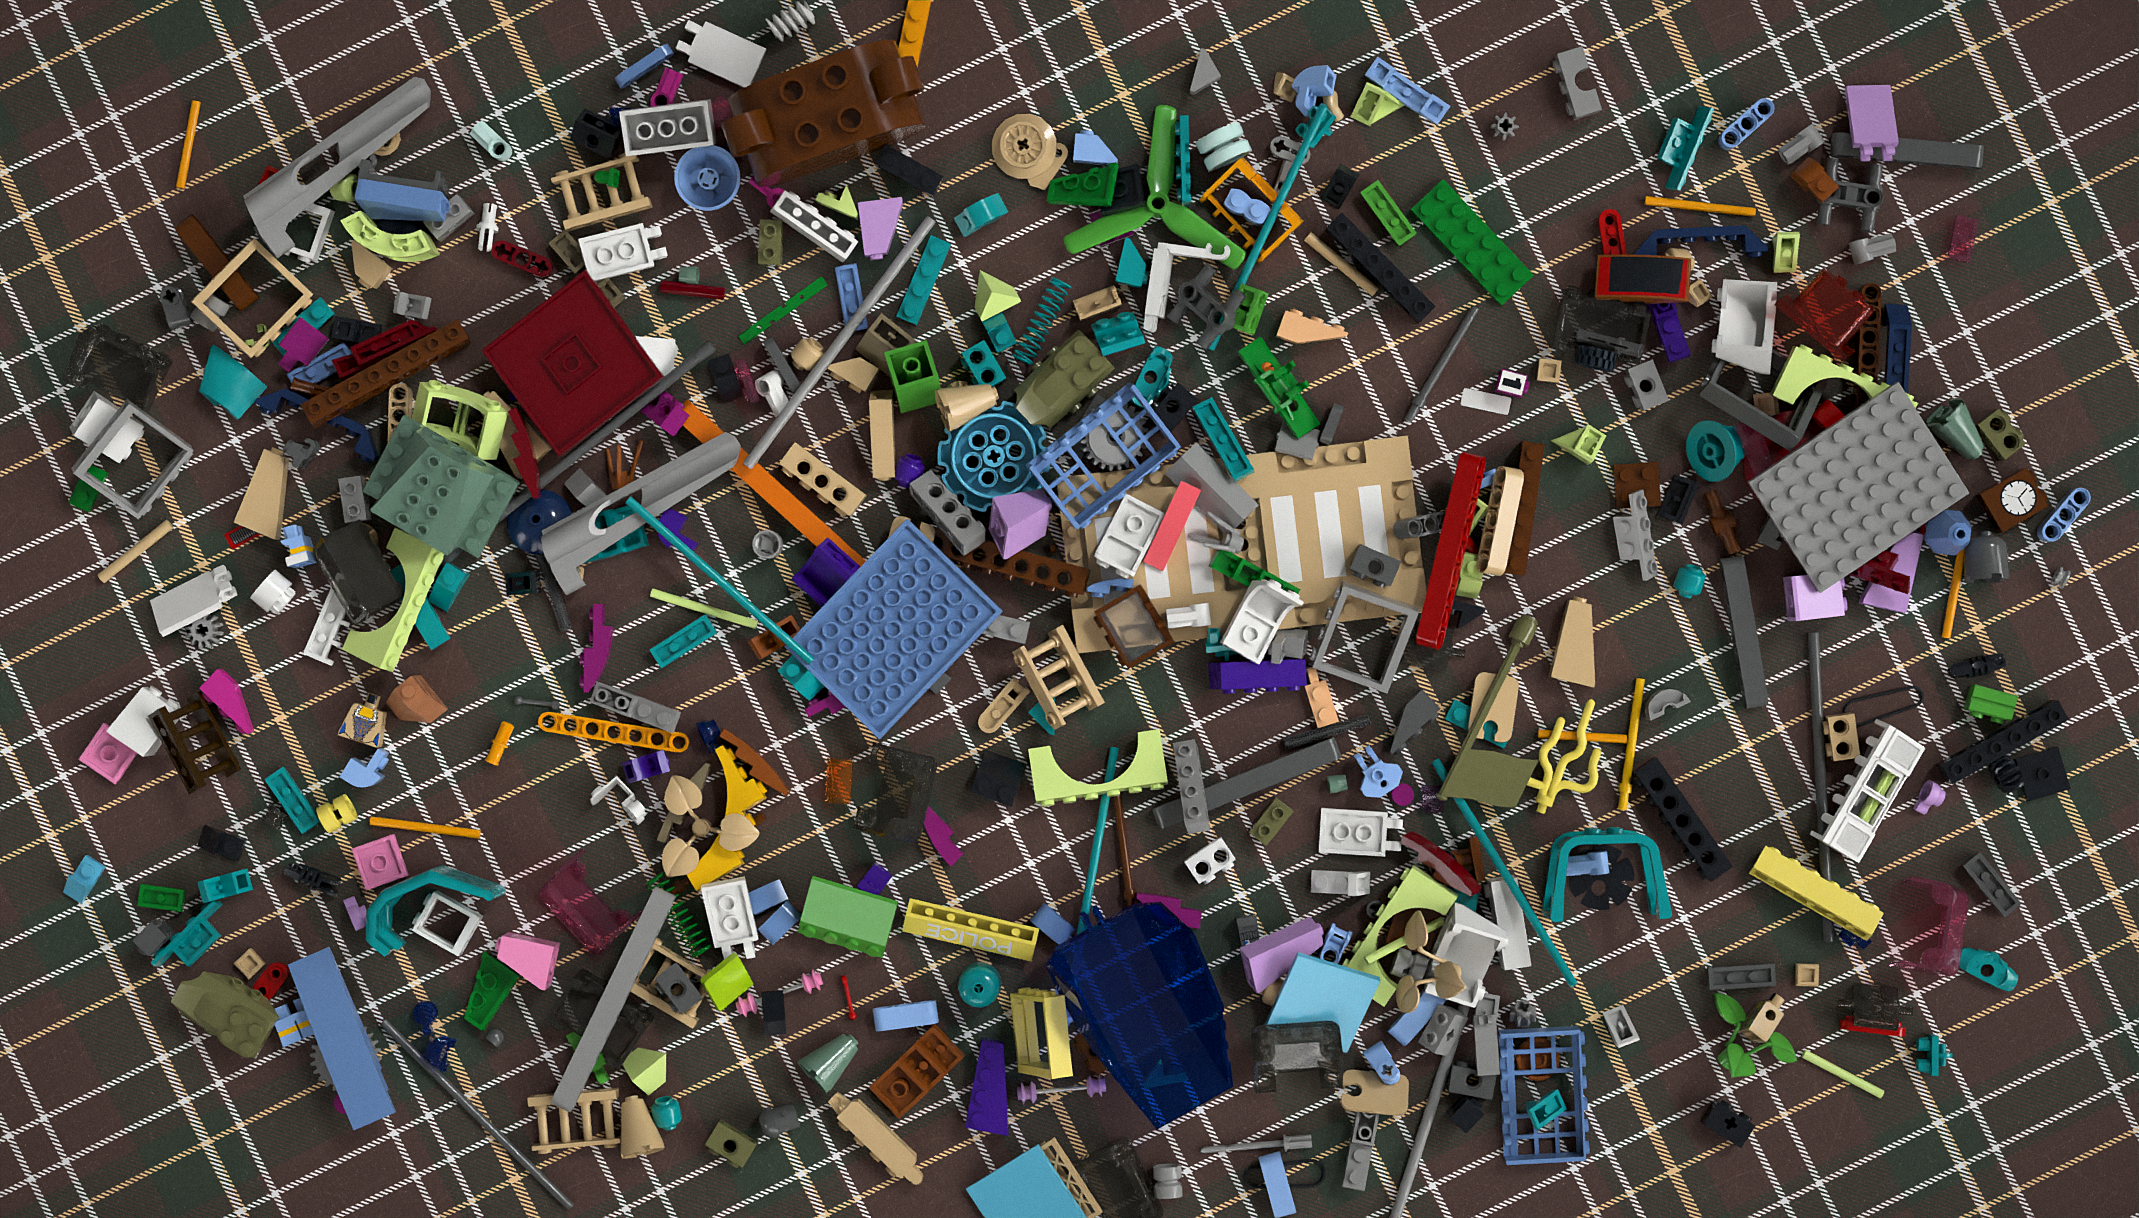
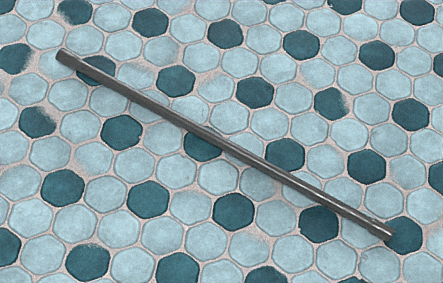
[439,340,717,569]

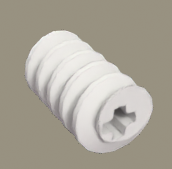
[765,0,815,42]

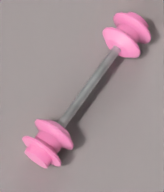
[736,969,823,1017]

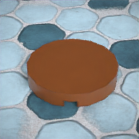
[1515,1036,1560,1081]

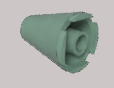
[1926,397,1984,460]
[798,1034,859,1094]

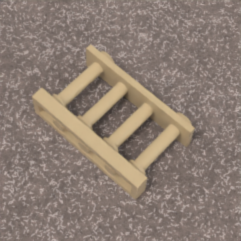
[551,153,653,232]
[1012,625,1105,730]
[631,938,711,1029]
[527,1087,621,1154]

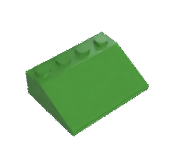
[798,876,898,958]

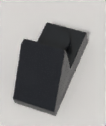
[1320,163,1360,209]
[708,354,744,403]
[1450,600,1486,629]
[197,825,247,861]
[761,990,786,1036]

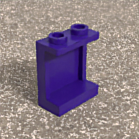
[792,537,860,607]

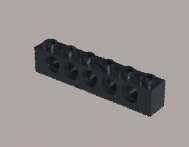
[1325,213,1436,324]
[1936,700,2069,784]
[1632,757,1733,882]

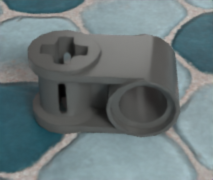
[160,286,194,330]

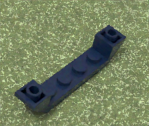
[1632,225,1768,258]
[1883,304,1912,394]
[254,388,380,463]

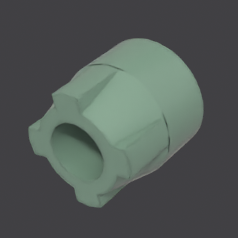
[679,266,700,284]
[1327,775,1348,794]

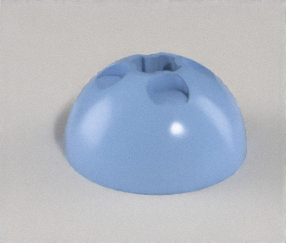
[674,145,741,211]

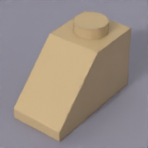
[351,240,393,289]

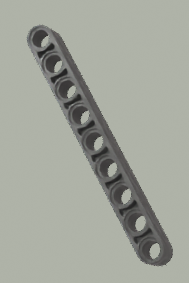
[1152,737,1342,829]

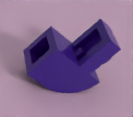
[658,508,699,551]
[622,750,670,784]
[855,862,893,895]

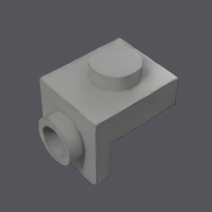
[393,291,431,320]

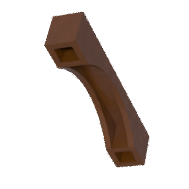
[1504,441,1545,576]

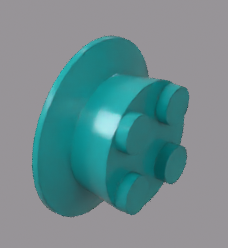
[1686,420,1745,482]

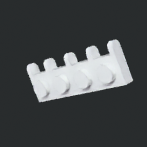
[303,573,367,666]

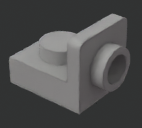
[1472,993,1500,1024]

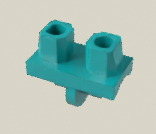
[1295,103,1336,148]
[1204,627,1237,662]
[1916,1034,1953,1076]

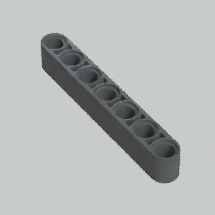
[1830,133,1984,170]
[1719,555,1768,709]

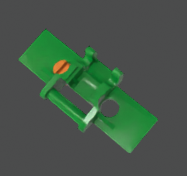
[1237,337,1320,439]

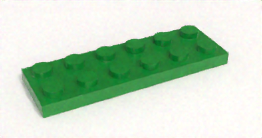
[1411,179,1534,306]

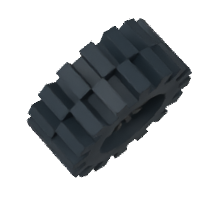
[1574,345,1617,372]

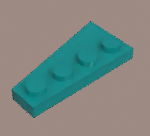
[1175,115,1191,207]

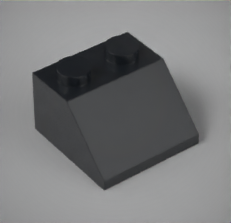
[970,750,1027,807]

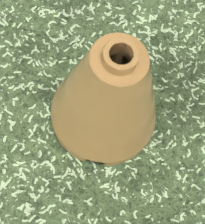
[935,384,999,432]
[621,1095,665,1159]

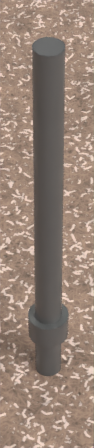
[1404,305,1479,423]

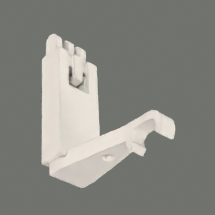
[1144,242,1230,333]

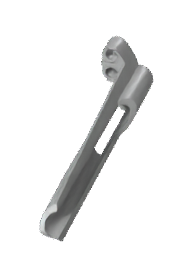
[243,77,431,259]
[541,432,741,595]

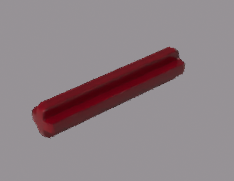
[660,281,726,300]

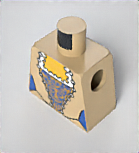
[338,693,387,748]
[1739,993,1785,1043]

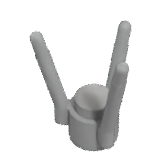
[1188,512,1244,554]

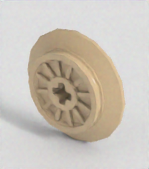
[992,114,1057,179]

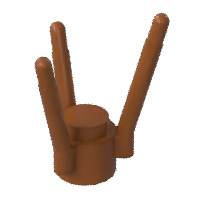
[606,439,643,489]

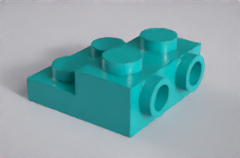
[1091,312,1145,356]

